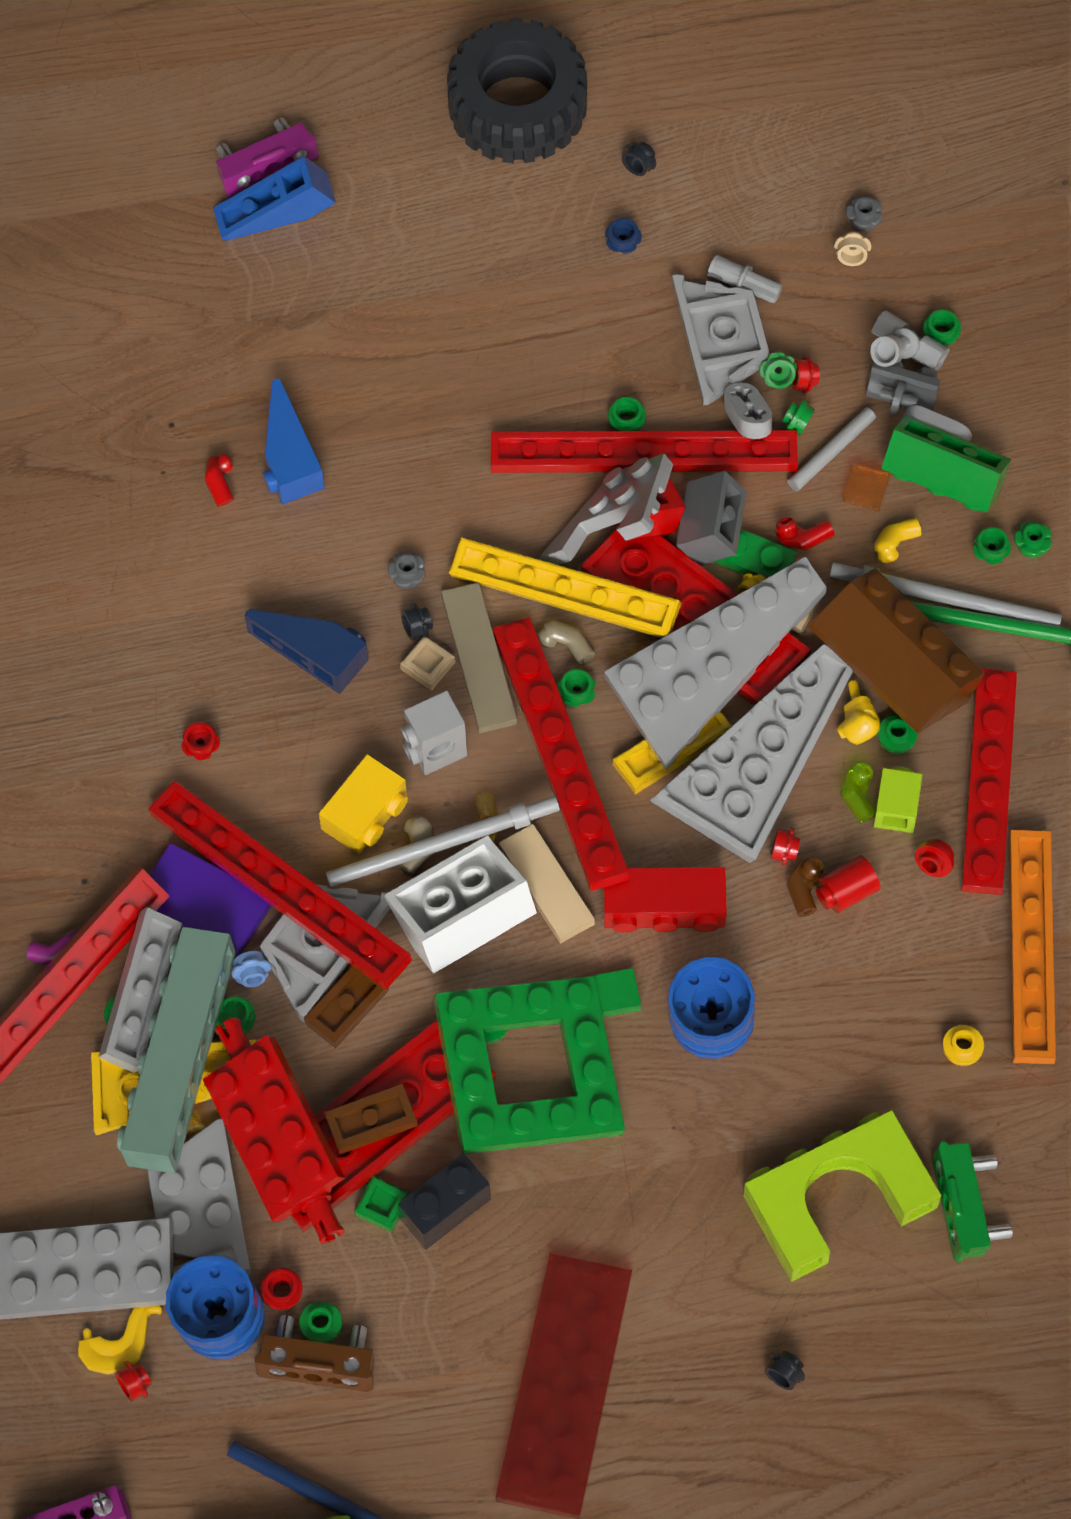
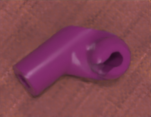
[27,929,80,965]

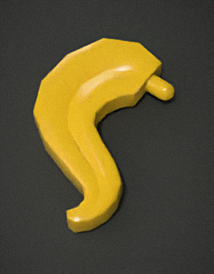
[78,1305,162,1375]

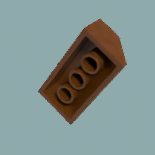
[809,568,985,734]

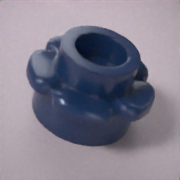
[605,218,642,254]

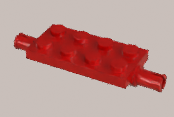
[203,1018,345,1244]

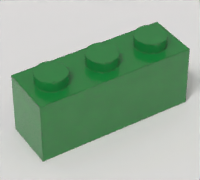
[881,415,1012,513]

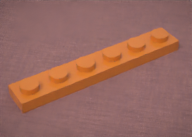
[1009,830,1056,1064]

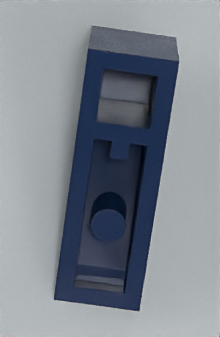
[245,609,368,694]

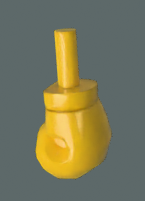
[836,681,880,745]

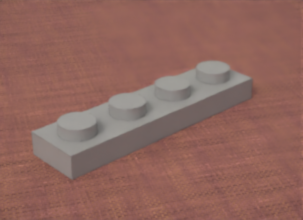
[98,907,182,1073]

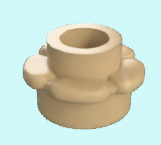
[834,232,871,266]

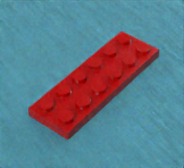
[581,529,811,706]
[290,1020,496,1233]

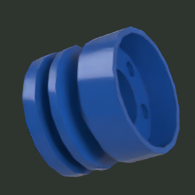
[668,957,755,1059]
[166,1255,265,1360]

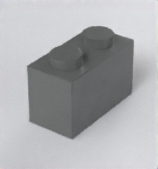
[676,471,747,565]

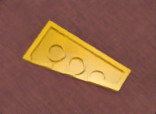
[91,1039,256,1136]

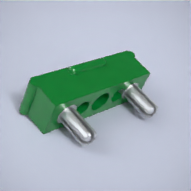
[931,1142,1013,1263]

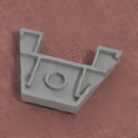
[539,454,673,565]

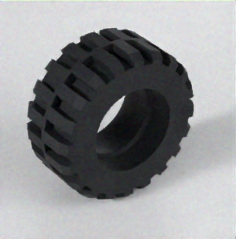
[447,19,587,164]

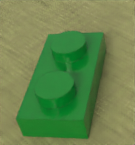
[713,529,797,578]

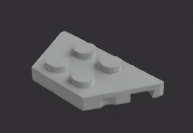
[672,274,770,406]
[260,884,390,1023]
[148,1119,251,1275]

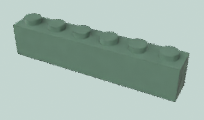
[117,927,236,1174]

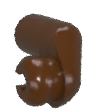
[787,856,824,917]

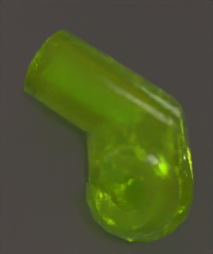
[840,762,876,824]

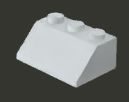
[384,836,537,974]

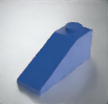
[213,156,336,241]
[262,378,325,505]

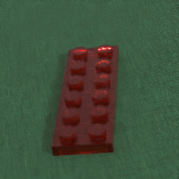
[495,1253,632,1519]

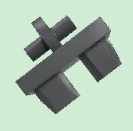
[866,361,940,415]

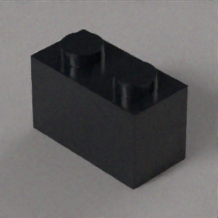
[398,1153,491,1250]

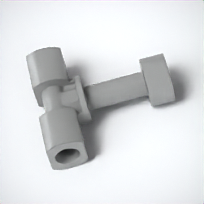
[870,310,950,371]

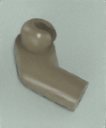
[538,620,595,664]
[398,816,434,876]

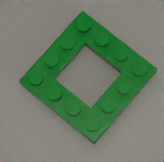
[433,976,625,1154]

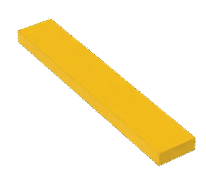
[449,537,681,638]

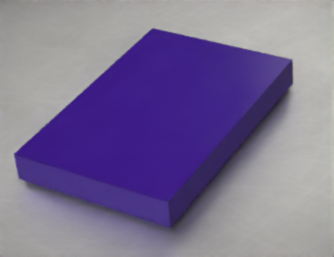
[150,843,272,968]

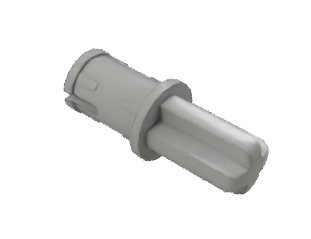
[707,254,782,303]

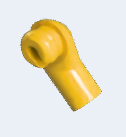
[874,518,921,563]

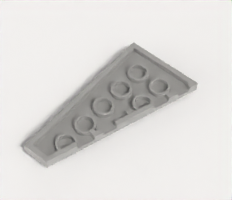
[604,557,826,771]
[649,644,853,863]

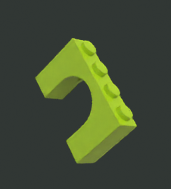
[743,1110,941,1282]

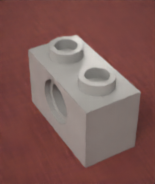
[401,691,467,775]

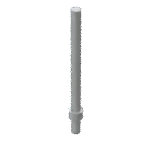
[830,562,1062,627]
[326,796,560,887]

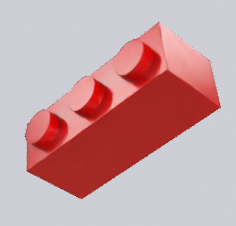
[604,867,727,933]

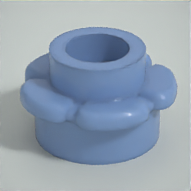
[232,951,271,987]

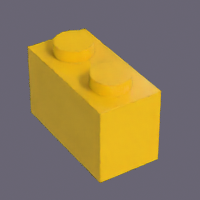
[319,754,408,855]

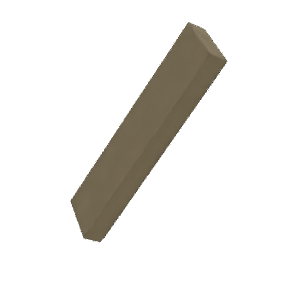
[441,583,517,734]

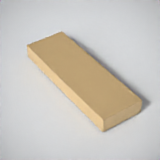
[499,824,595,944]

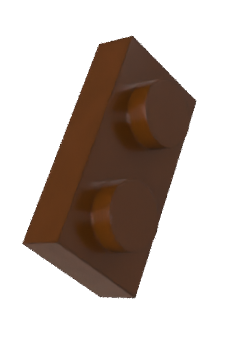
[304,966,389,1049]
[324,1084,418,1155]

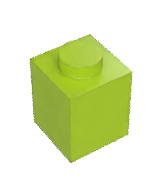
[874,767,923,833]

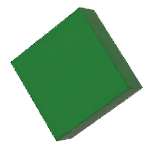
[593,968,641,1017]
[354,1176,410,1233]

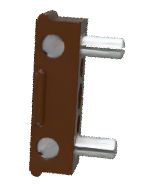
[255,1315,374,1392]

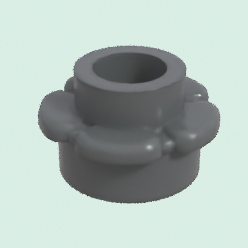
[846,196,882,232]
[388,552,426,589]

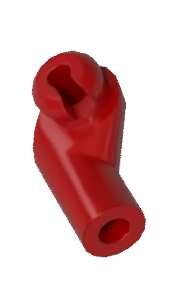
[205,453,234,507]
[776,517,835,551]

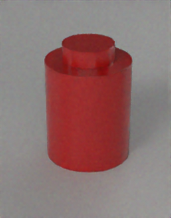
[815,855,881,913]

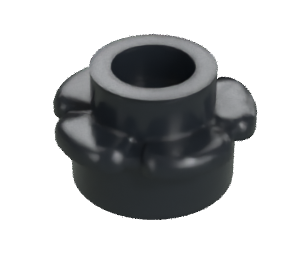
[622,142,657,176]
[401,603,433,640]
[765,1351,805,1390]

